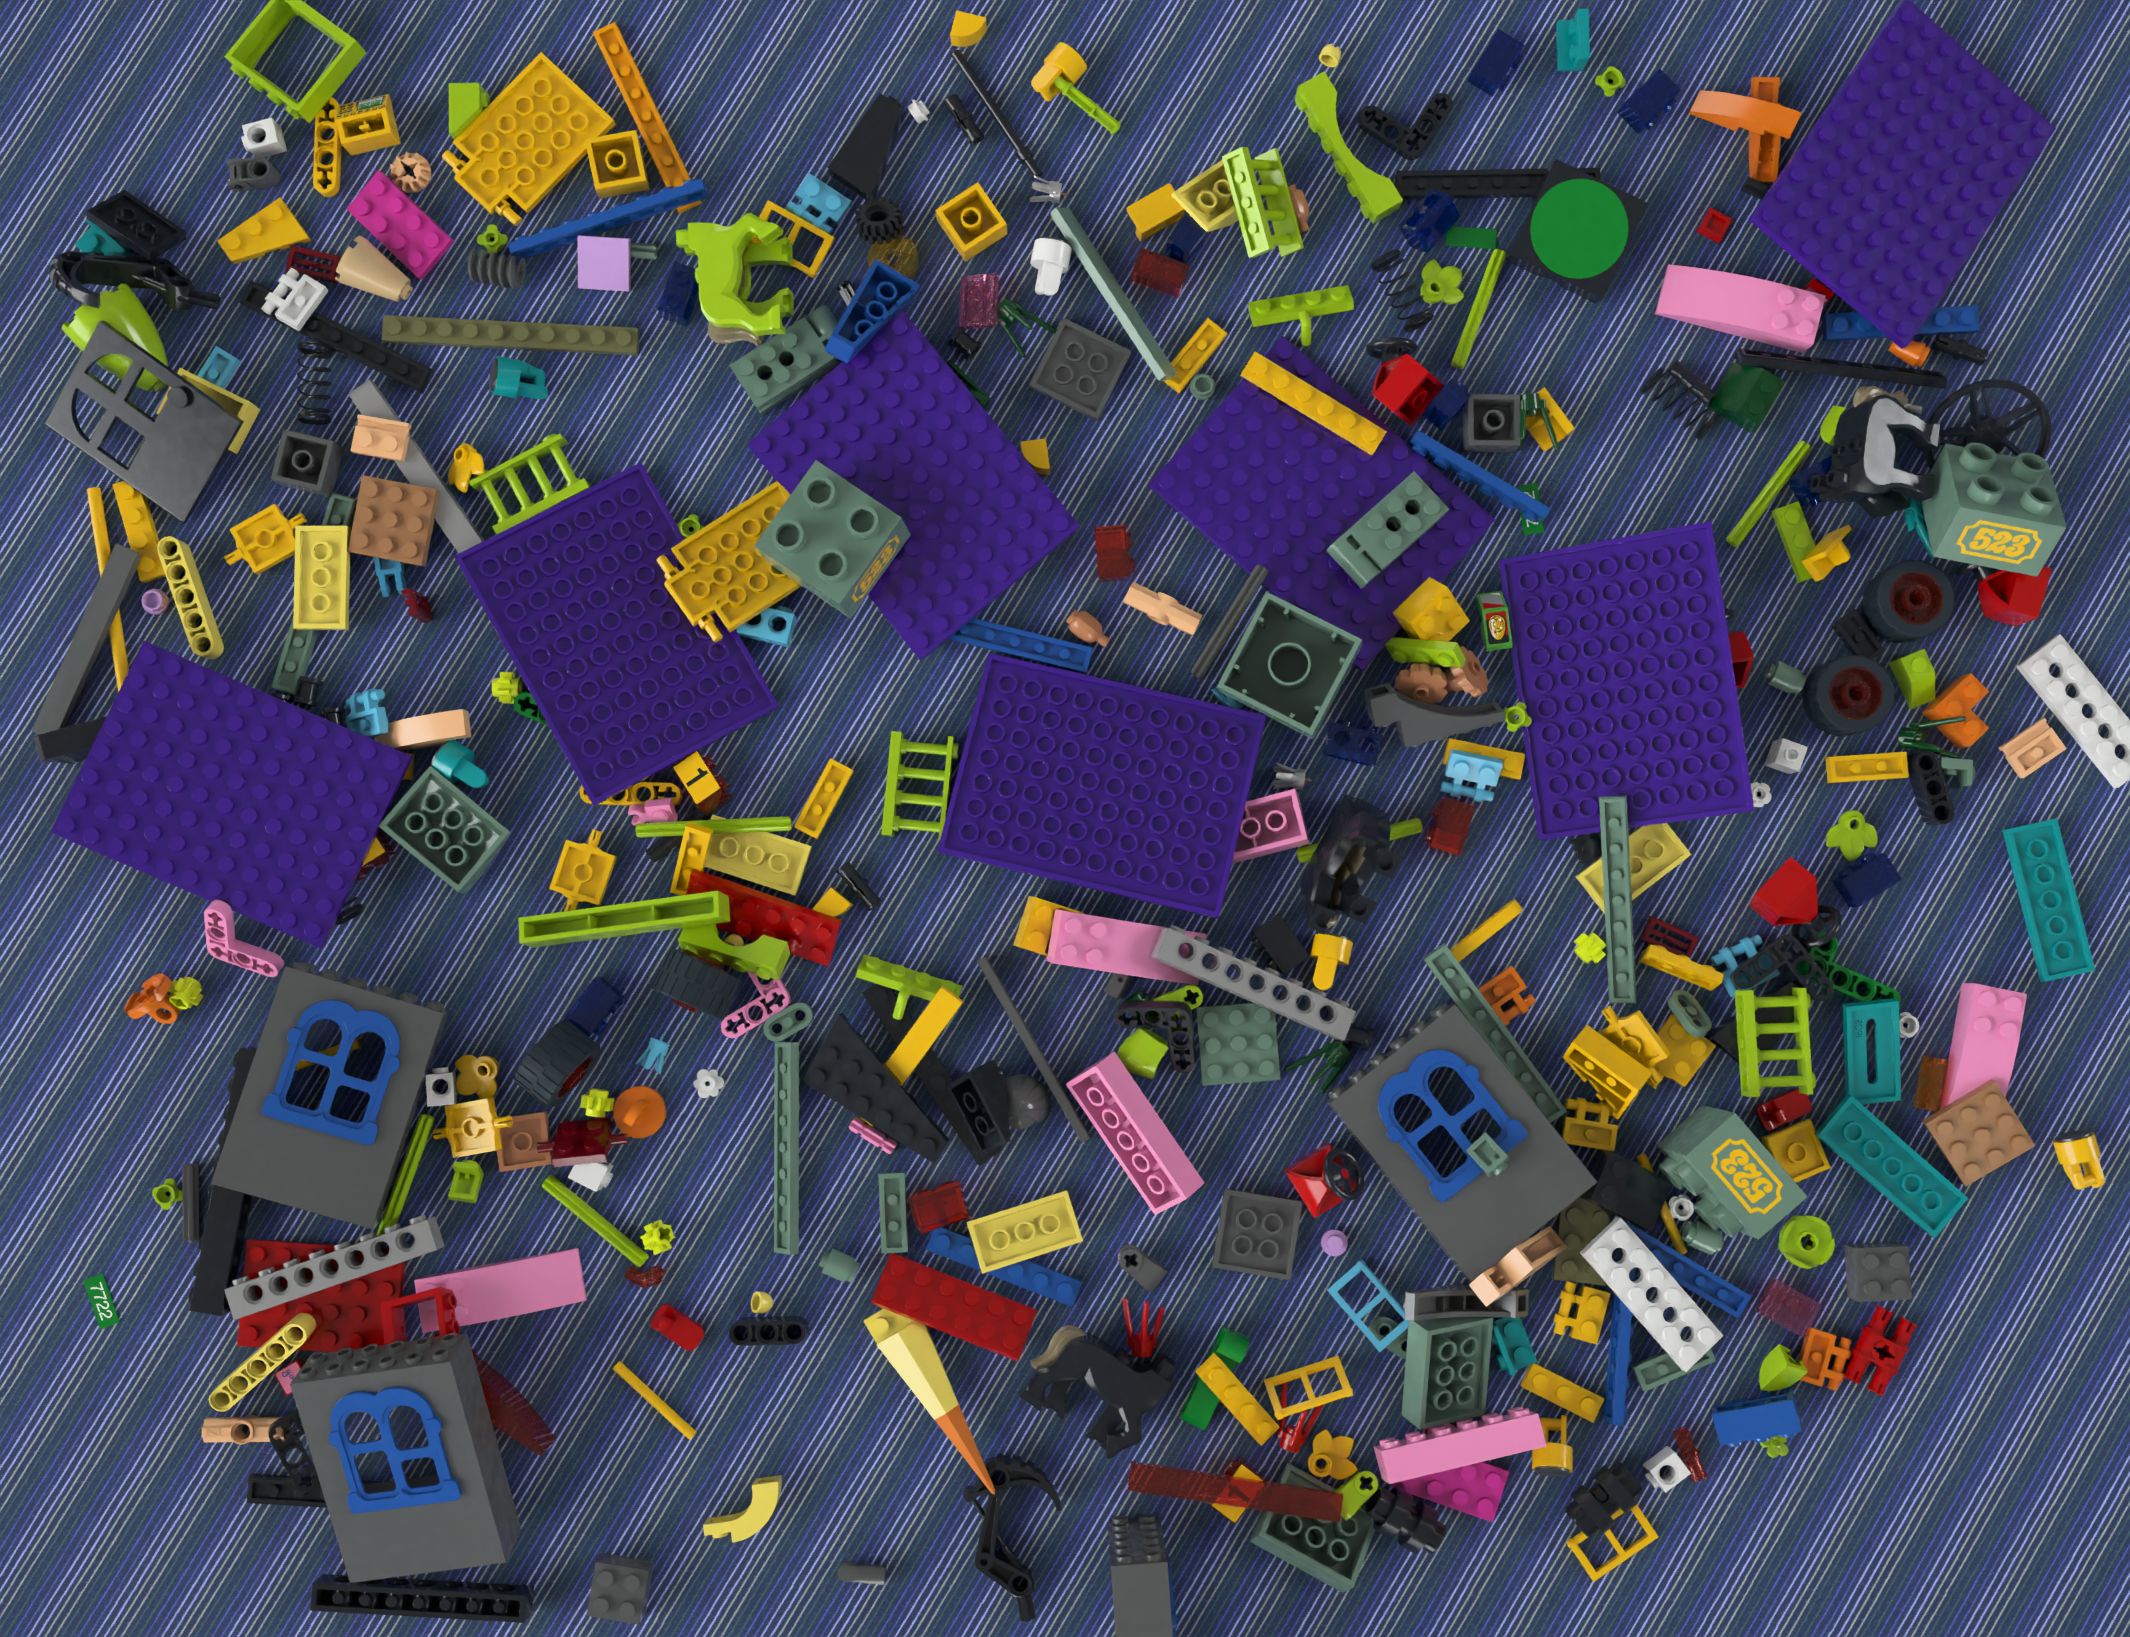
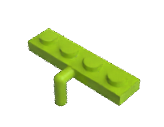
[1248,285,1354,346]
[856,955,963,1020]

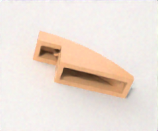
[374,709,471,751]
[1469,1226,1567,1307]

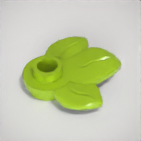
[1420,259,1464,305]
[1826,810,1878,862]

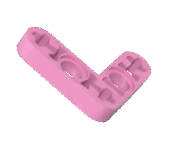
[204,900,284,977]
[721,943,791,1038]

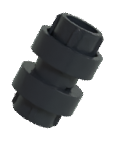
[1565,1462,1643,1537]
[1365,1486,1446,1554]

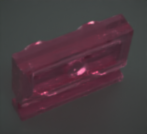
[959,273,999,329]
[1755,1278,1822,1338]

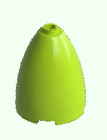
[62,284,168,392]

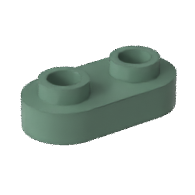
[1668,990,1712,1038]
[763,1002,814,1042]
[1369,1315,1408,1359]

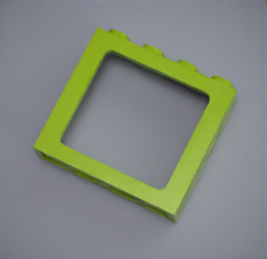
[224,0,367,124]

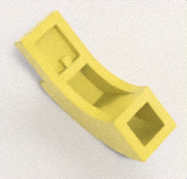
[703,1475,782,1543]

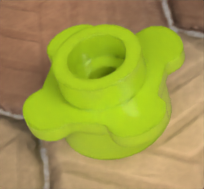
[1595,66,1626,97]
[477,224,508,254]
[677,514,704,539]
[1503,702,1532,732]
[152,1178,182,1210]

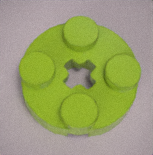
[1778,1214,1835,1269]

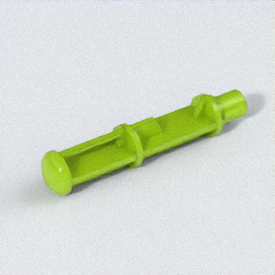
[1053,75,1121,134]

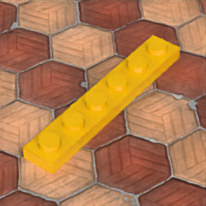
[1240,352,1387,455]

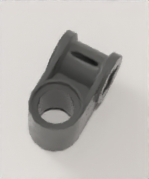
[226,157,280,191]
[1118,1244,1168,1293]

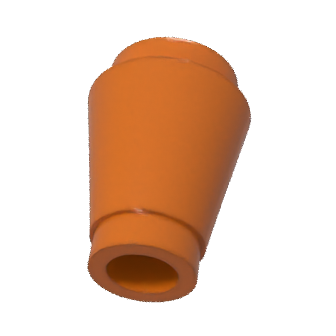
[1888,340,1931,368]

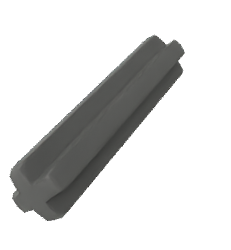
[182,1163,200,1242]

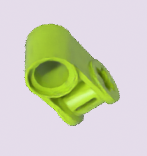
[1152,984,1203,1018]
[1327,1471,1378,1520]

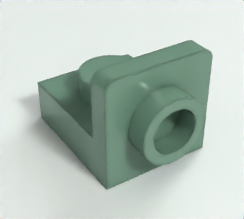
[1938,757,1976,787]
[1466,1132,1509,1178]

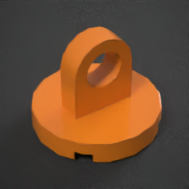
[124,973,181,1024]
[613,1086,666,1138]

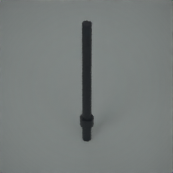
[951,49,1043,179]

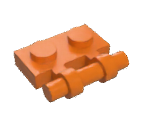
[1478,966,1536,1026]
[1797,1326,1852,1391]

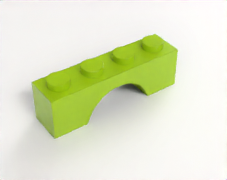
[678,924,790,980]

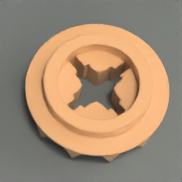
[389,152,431,193]

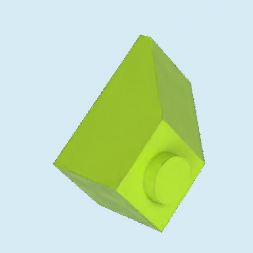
[449,83,490,140]
[1889,649,1935,710]

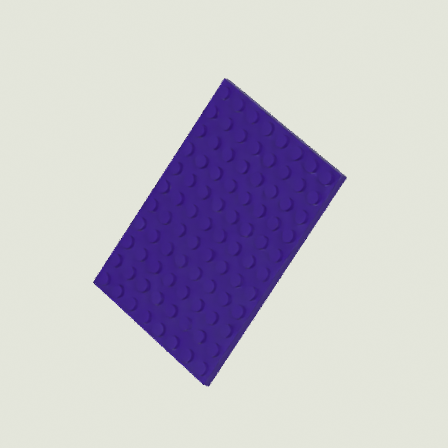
[1748,0,2056,349]
[747,310,1081,661]
[1148,336,1495,672]
[454,462,779,806]
[1499,521,1755,840]
[50,641,413,948]
[937,653,1267,919]

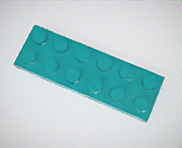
[2002,818,2096,982]
[1814,1094,1968,1238]

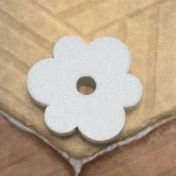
[693,1069,724,1098]

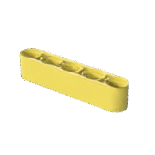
[157,536,224,659]
[209,1313,316,1412]

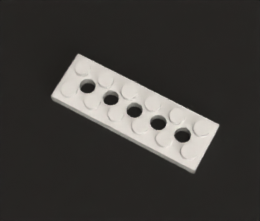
[2016,634,2130,788]
[1580,1216,1723,1372]

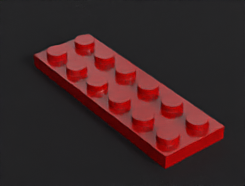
[686,869,842,966]
[871,1253,1037,1362]

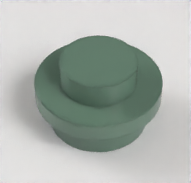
[1190,374,1215,400]

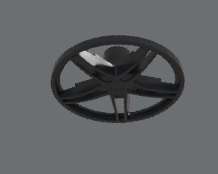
[1924,379,2051,470]

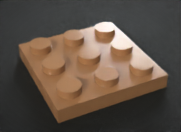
[348,475,440,567]
[1922,1079,2035,1187]

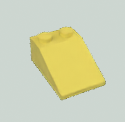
[1171,160,1239,232]
[156,368,261,454]

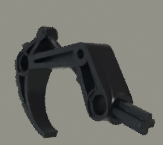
[49,249,221,311]
[963,1453,1062,1622]

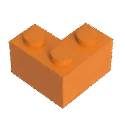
[1922,673,1989,749]

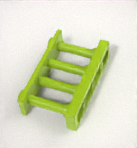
[1222,147,1304,258]
[469,433,591,535]
[881,731,959,841]
[1734,987,1816,1097]

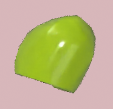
[1117,1028,1168,1080]

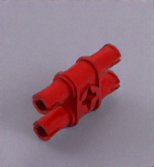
[1844,1305,1917,1397]

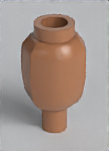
[1288,184,1309,233]
[1066,610,1110,647]

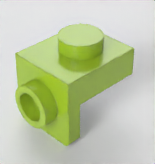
[448,1160,484,1203]

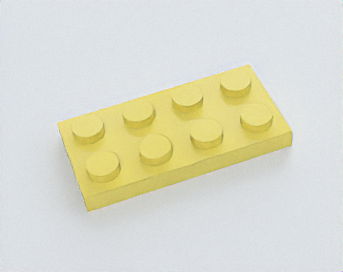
[293,526,351,630]
[705,814,812,896]
[1575,823,1692,914]
[967,1190,1083,1274]

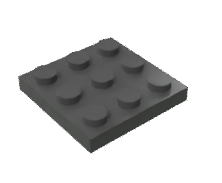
[1029,318,1132,421]
[1212,1188,1302,1280]

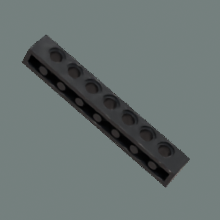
[310,1574,534,1623]

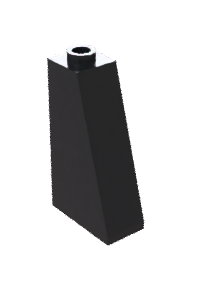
[828,93,903,203]
[33,716,107,764]
[1705,980,1811,1066]

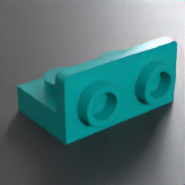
[1556,9,1590,71]
[74,219,134,257]
[1491,1317,1537,1376]

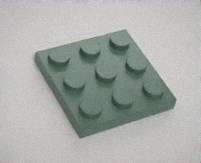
[1196,1003,1280,1086]

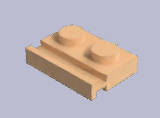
[351,414,412,462]
[1998,718,2067,778]

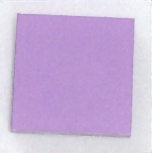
[578,235,631,292]

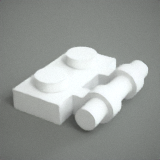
[261,268,328,331]

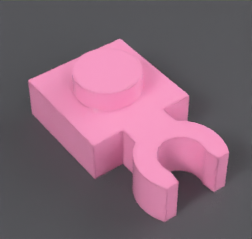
[628,798,678,826]

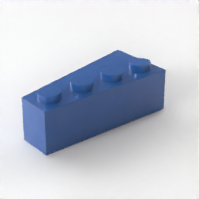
[825,259,920,364]

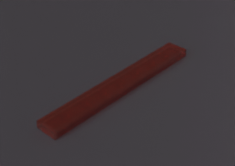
[1127,1461,1343,1522]

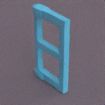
[1327,1259,1409,1352]

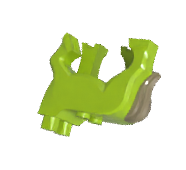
[676,213,794,346]

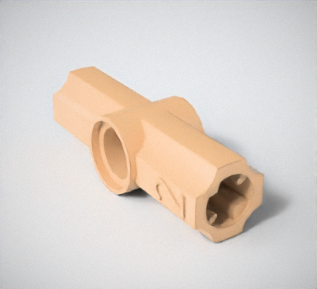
[1123,582,1203,636]
[201,1415,290,1445]

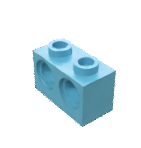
[736,606,797,648]

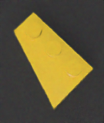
[217,197,312,264]

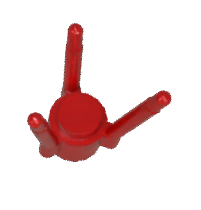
[1122,1298,1165,1357]
[1276,1383,1324,1453]

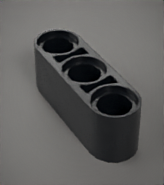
[1907,751,1955,826]
[729,1316,809,1346]

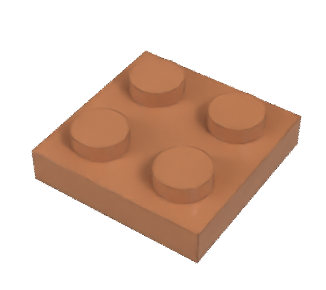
[497,1111,553,1172]

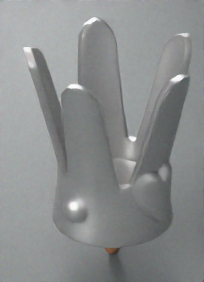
[1030,175,1068,204]
[1271,762,1311,790]

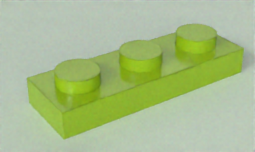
[1771,501,1815,583]
[1385,637,1466,667]

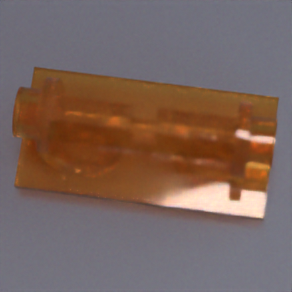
[1913,1056,1949,1112]

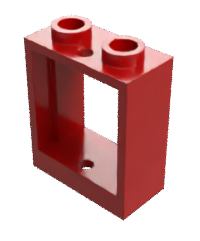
[380,1287,460,1345]

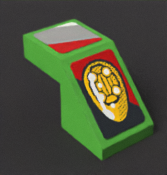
[1476,591,1512,652]

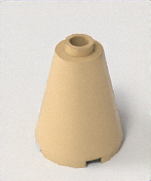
[335,235,413,302]

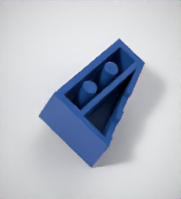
[1712,1385,1802,1447]

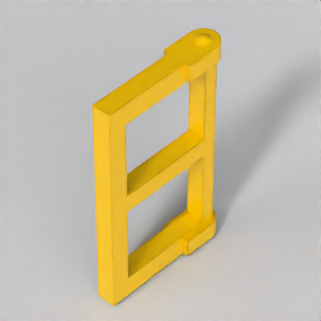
[749,200,835,279]
[1264,1356,1353,1420]
[1566,1500,1658,1582]

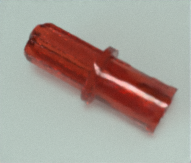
[1673,1427,1708,1482]

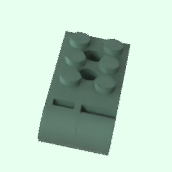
[729,305,843,416]
[1326,471,1449,589]

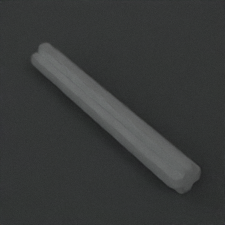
[1191,564,1269,679]

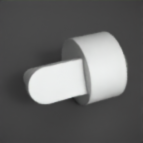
[1030,237,1072,296]

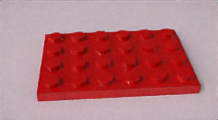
[237,1238,406,1352]

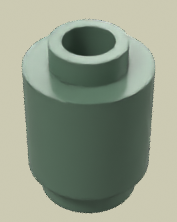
[1764,660,1807,694]
[1681,1220,1724,1255]
[819,1248,860,1283]

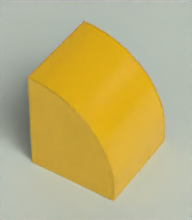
[950,10,987,47]
[1020,438,1050,475]
[812,888,853,917]

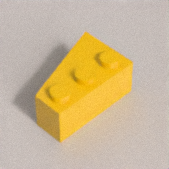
[1563,1025,1653,1120]

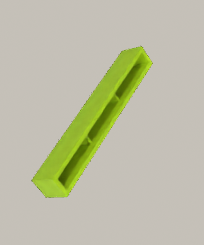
[518,891,730,948]

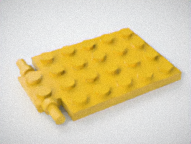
[442,52,616,226]
[656,481,801,642]

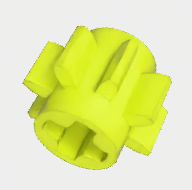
[492,672,523,704]
[1573,932,1606,964]
[169,977,203,1009]
[580,1088,614,1117]
[640,1220,675,1255]

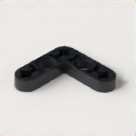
[1358,93,1453,160]
[1730,935,1834,1001]
[1115,1001,1196,1073]
[268,1409,319,1492]

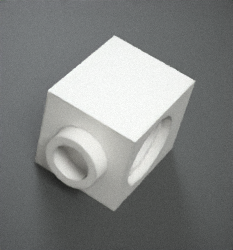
[241,118,287,158]
[1765,738,1808,774]
[425,1067,457,1107]
[568,1162,613,1192]
[1643,1446,1691,1493]

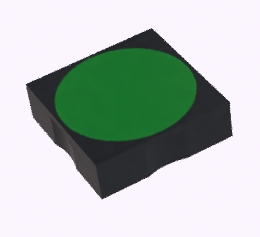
[1505,159,1648,303]

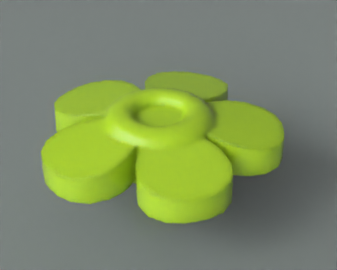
[1760,1435,1788,1458]

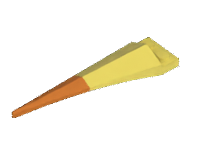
[864,1308,995,1495]

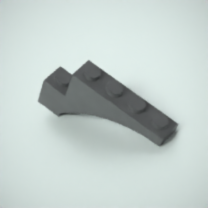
[1364,682,1505,748]
[1403,1283,1529,1321]

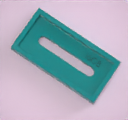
[1842,998,1901,1105]

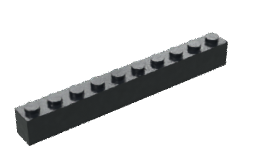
[188,1047,257,1316]

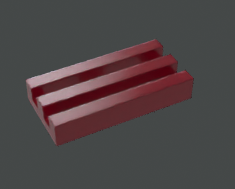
[285,246,342,284]
[401,588,434,623]
[1639,916,1699,958]

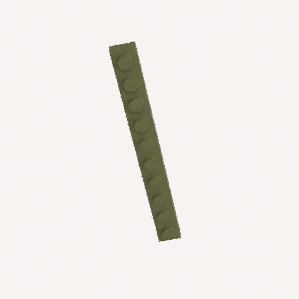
[382,315,640,356]

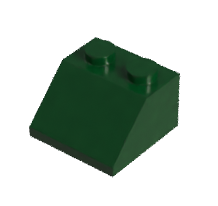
[1706,363,1785,433]

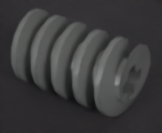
[468,248,526,290]

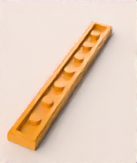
[593,22,702,214]

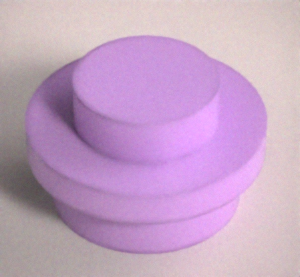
[141,589,169,615]
[1321,1229,1348,1256]

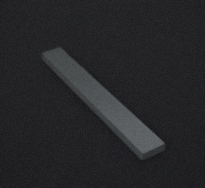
[32,543,142,735]
[977,956,1090,1143]

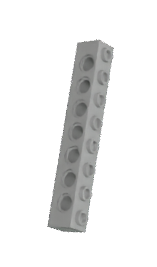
[1150,925,1356,1041]
[225,1214,444,1320]

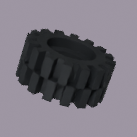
[855,197,904,245]

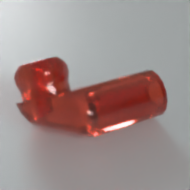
[624,1266,665,1288]

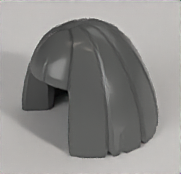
[1004,1074,1051,1130]

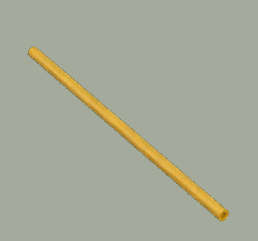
[87,487,129,692]

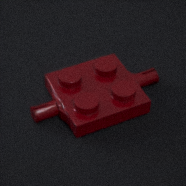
[537,1118,628,1167]

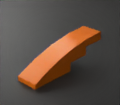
[1749,77,1781,183]
[1689,90,1802,139]

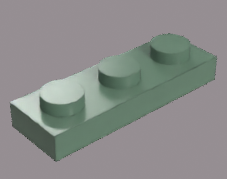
[878,1172,908,1253]
[1631,1348,1716,1392]

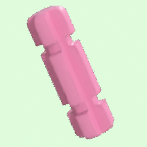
[849,1117,897,1154]

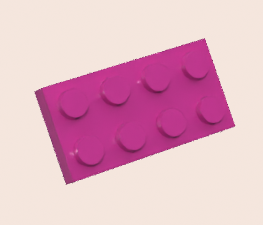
[347,170,455,280]
[1391,1461,1509,1522]

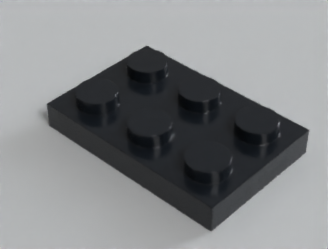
[86,190,186,261]

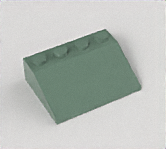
[378,766,511,894]
[1402,1317,1493,1430]
[1249,1463,1375,1593]

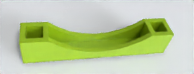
[1295,71,1403,224]

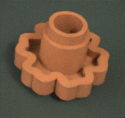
[1445,646,1489,698]
[1395,663,1448,704]

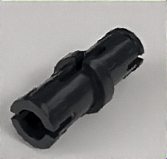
[943,94,984,146]
[1932,333,1989,366]
[1667,360,1716,405]
[836,861,882,911]

